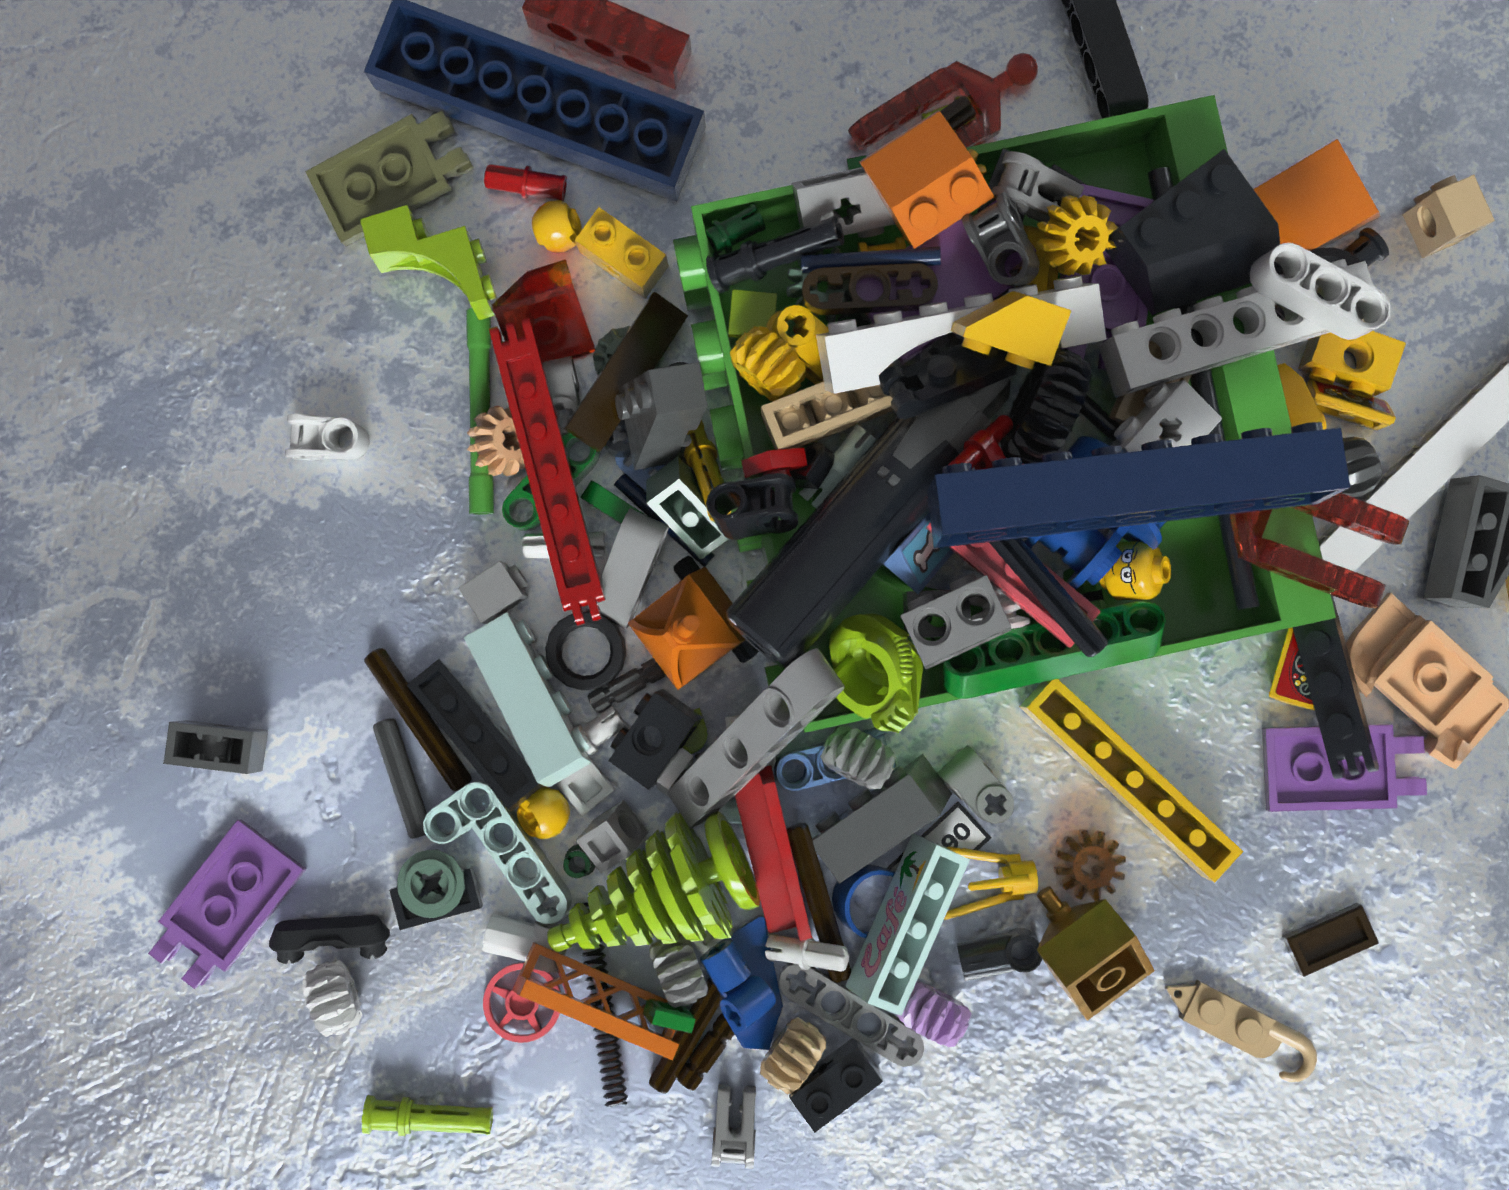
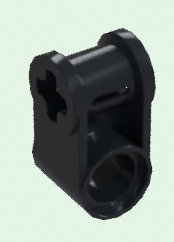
[706,473,798,540]

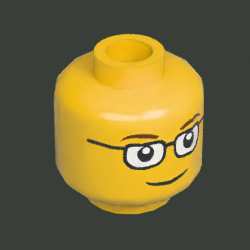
[1099,541,1171,600]

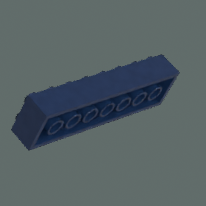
[364,0,706,202]
[927,422,1350,548]

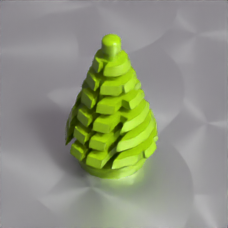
[547,811,761,952]

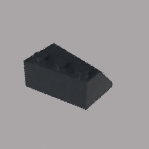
[1105,149,1283,316]

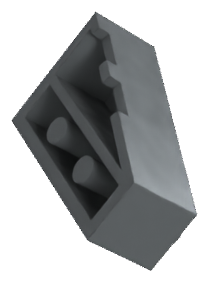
[615,362,708,470]
[1423,475,1509,608]
[812,754,952,884]

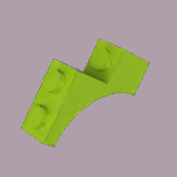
[360,205,497,320]

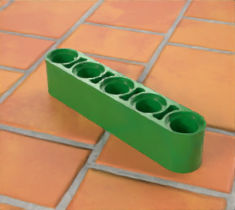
[943,601,1166,699]

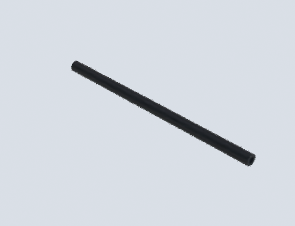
[1147,167,1260,610]

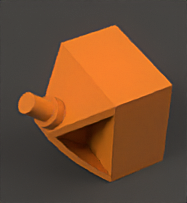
[628,567,746,690]

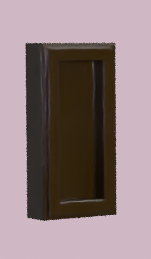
[1282,903,1379,977]

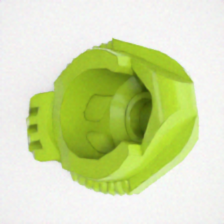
[829,614,923,733]

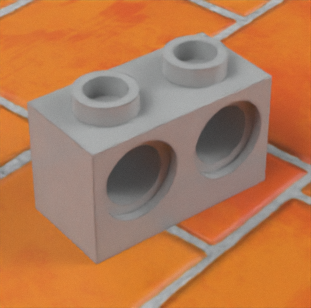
[900,573,1011,669]

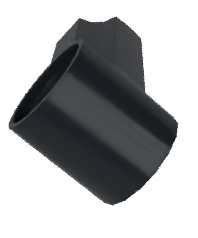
[956,928,1042,981]

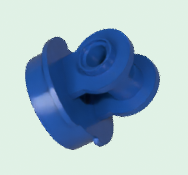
[1023,436,1167,590]

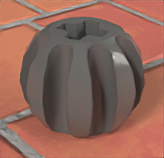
[1336,437,1382,499]

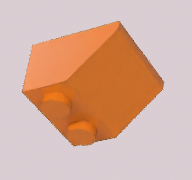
[859,110,995,249]

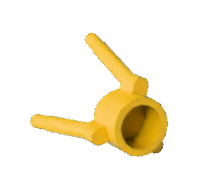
[944,847,1038,920]

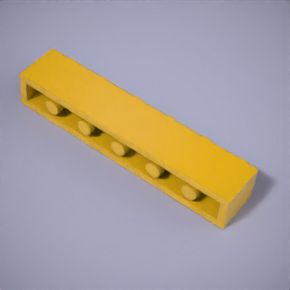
[1019,679,1244,883]

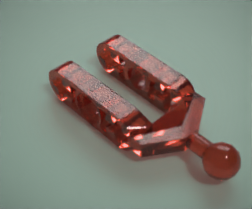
[848,53,1038,150]
[1229,493,1409,609]

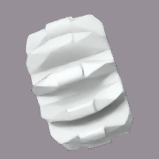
[302,960,362,1037]

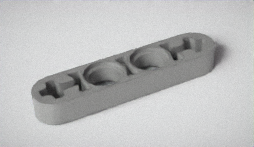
[779,963,924,1067]

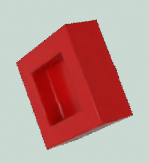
[741,448,807,478]

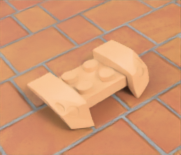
[1346,593,1509,769]

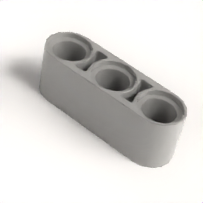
[589,508,669,629]

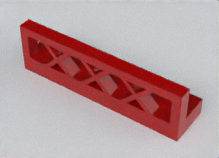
[735,765,812,941]

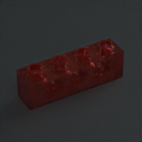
[522,0,692,90]

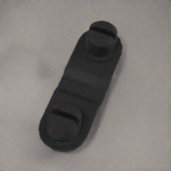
[269,915,390,964]

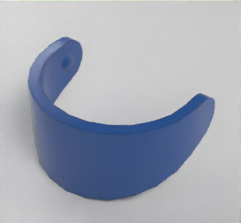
[832,864,896,939]

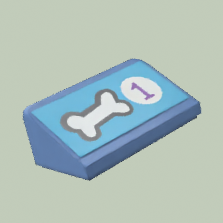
[884,512,954,594]

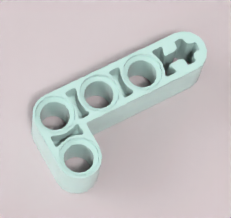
[423,780,572,924]

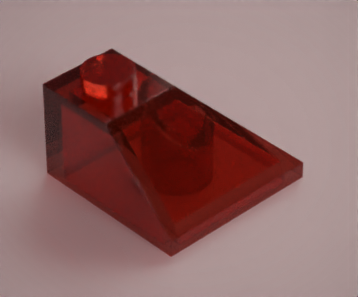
[492,259,596,362]

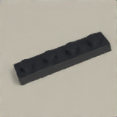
[407,659,543,812]

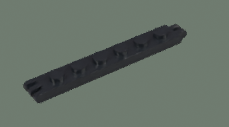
[1293,550,1379,779]

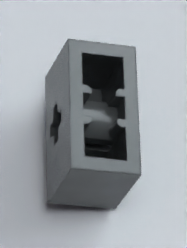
[163,720,268,774]

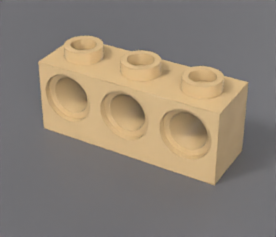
[761,363,894,450]

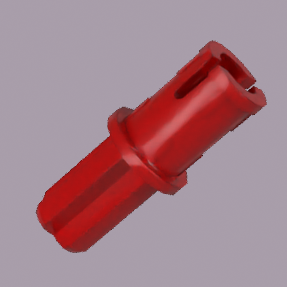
[484,164,567,201]

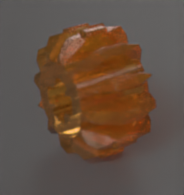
[1053,829,1126,901]

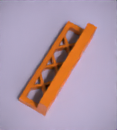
[512,942,679,1060]

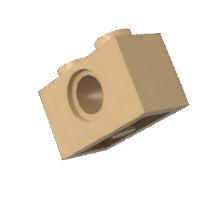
[1402,175,1495,258]

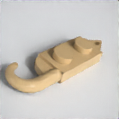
[1165,980,1317,1082]

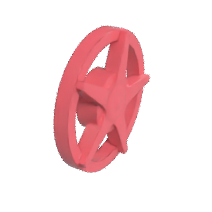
[483,962,560,1043]

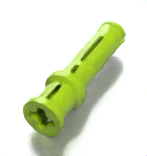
[362,1095,493,1136]

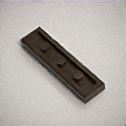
[564,292,689,452]

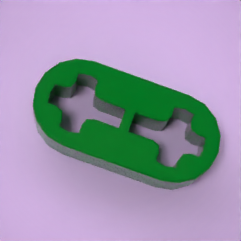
[580,480,645,525]

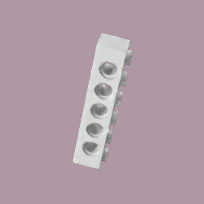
[1099,259,1374,398]

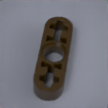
[802,263,938,315]

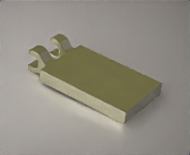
[305,111,474,247]

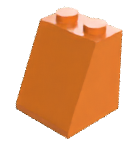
[1254,139,1381,251]

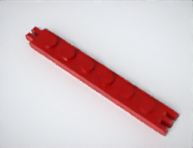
[489,317,606,626]

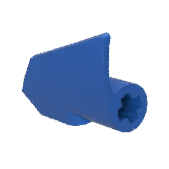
[700,916,783,1050]

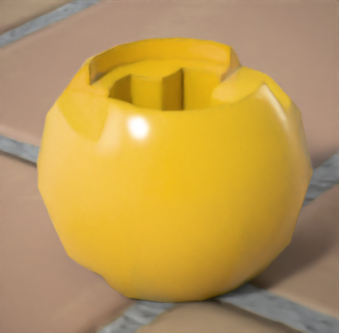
[532,200,582,253]
[517,786,570,840]

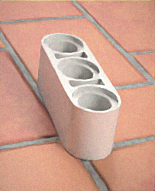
[1250,243,1391,340]

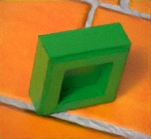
[643,998,696,1034]

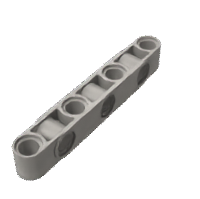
[667,648,845,829]

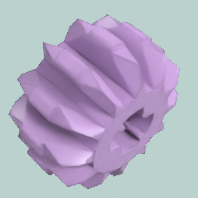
[897,982,971,1047]

